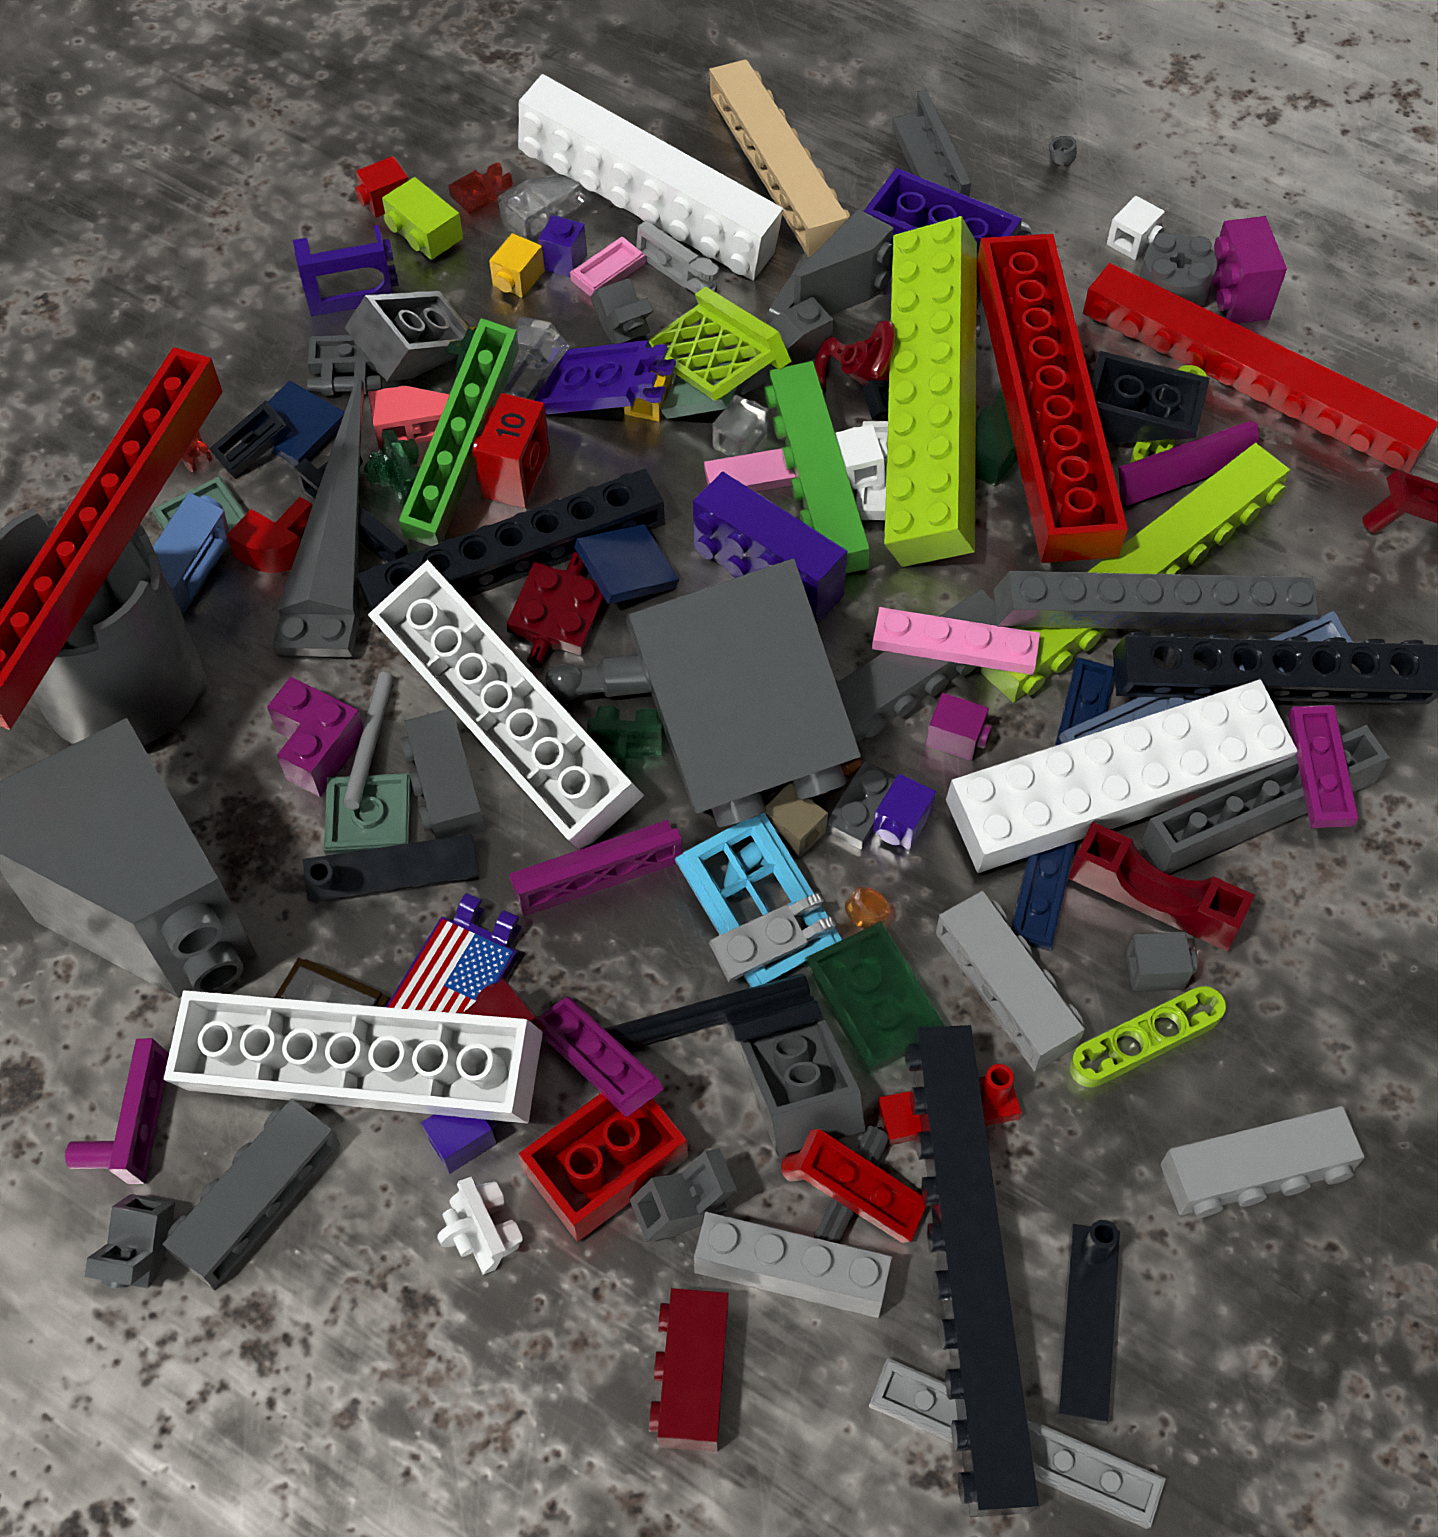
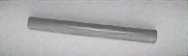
[343,672,394,810]

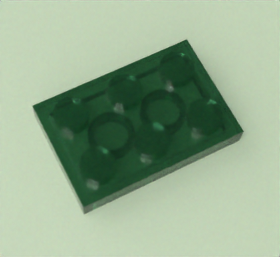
[805,921,945,1074]

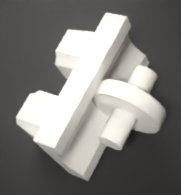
[437,1177,523,1275]

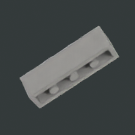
[936,891,1085,1072]
[1160,1106,1365,1218]
[694,1212,892,1318]

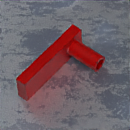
[877,1064,1022,1146]
[781,1129,926,1243]

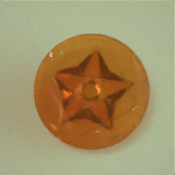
[845,887,890,930]

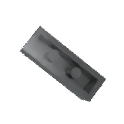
[400,708,486,839]

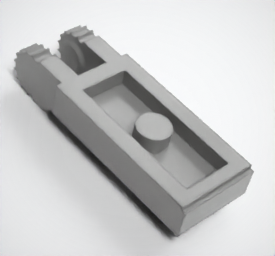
[636,220,719,293]
[709,893,836,982]

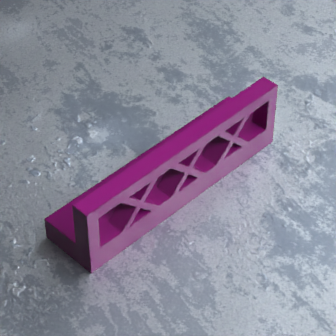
[509,820,683,917]

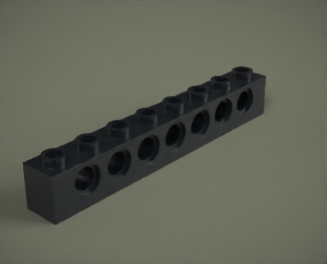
[357,468,665,631]
[1112,631,1438,704]

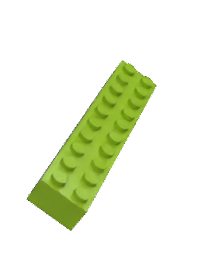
[884,216,977,567]

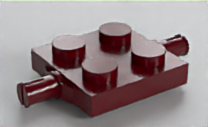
[507,552,605,668]

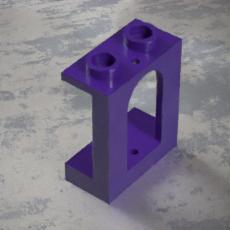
[293,225,399,317]

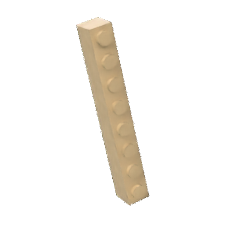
[709,59,850,257]

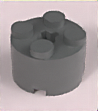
[1140,232,1217,307]

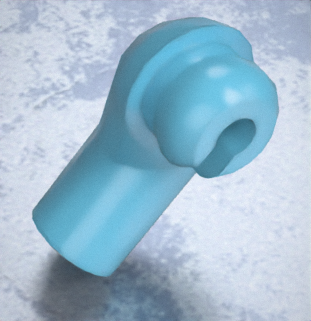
[722,842,768,897]

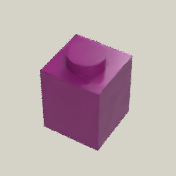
[926,692,992,761]

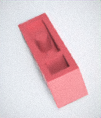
[368,386,450,450]

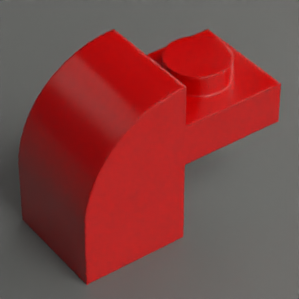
[226,497,313,573]

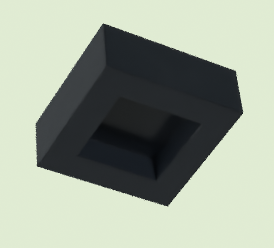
[862,380,889,421]

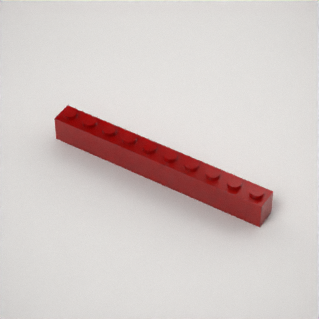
[1083,262,1438,473]
[0,347,223,730]

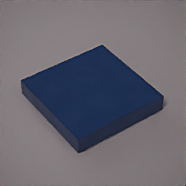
[252,381,345,466]
[574,524,679,604]

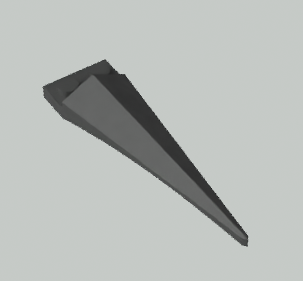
[272,376,364,657]

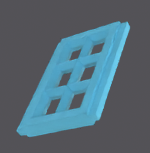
[675,813,843,987]

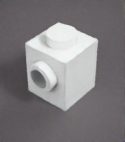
[1106,195,1165,261]
[836,424,888,490]

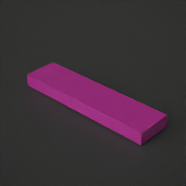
[1118,421,1259,506]
[538,996,664,1117]

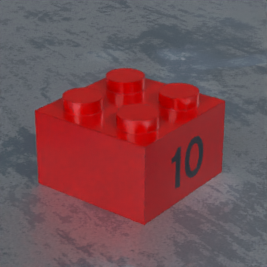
[472,393,550,508]

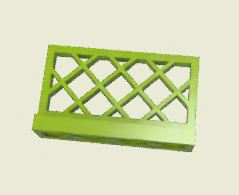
[648,286,792,401]

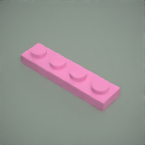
[872,607,1040,675]

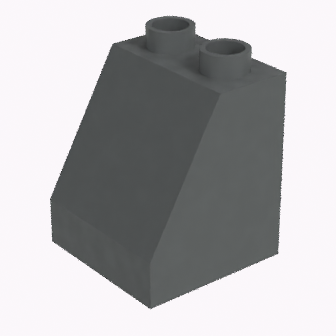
[625,558,861,827]
[0,718,257,998]

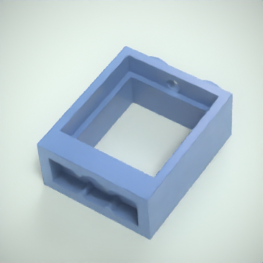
[153,492,229,616]

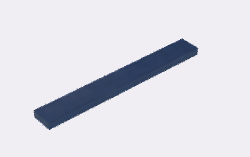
[1011,657,1114,951]

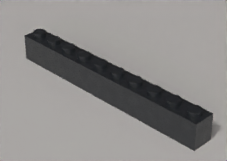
[905,1025,1039,1518]

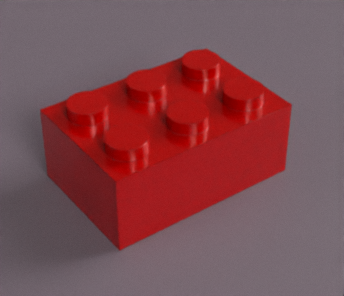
[518,1093,688,1242]

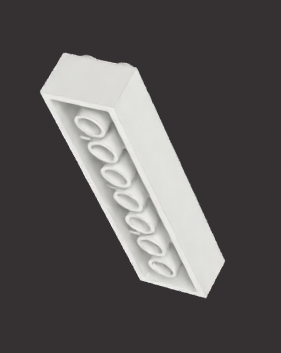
[518,74,783,281]
[368,560,645,850]
[946,679,1297,873]
[164,990,543,1123]

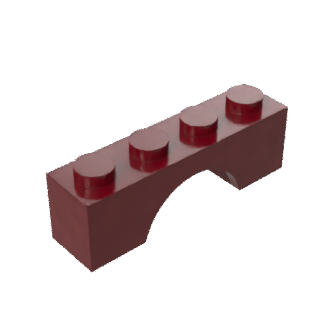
[1068,822,1255,952]

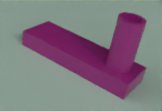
[1288,705,1358,828]
[65,1038,169,1184]

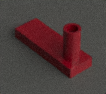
[1362,469,1438,534]

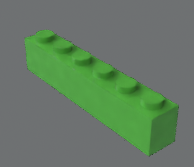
[399,318,519,546]
[764,361,869,574]

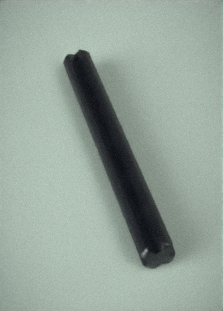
[604,974,810,1050]

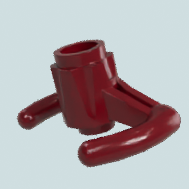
[814,321,896,394]

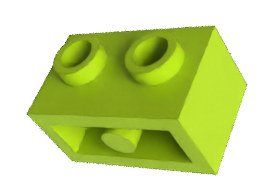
[382,177,463,260]

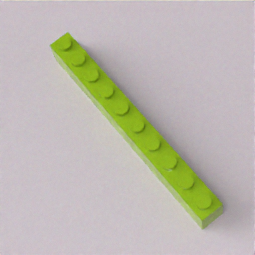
[980,443,1290,703]

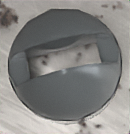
[1049,136,1077,166]

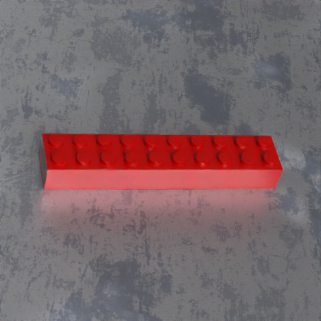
[977,233,1128,563]

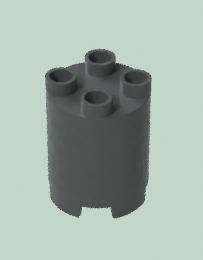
[0,508,208,752]

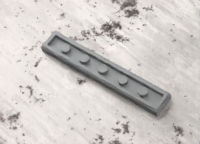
[869,1358,1166,1529]

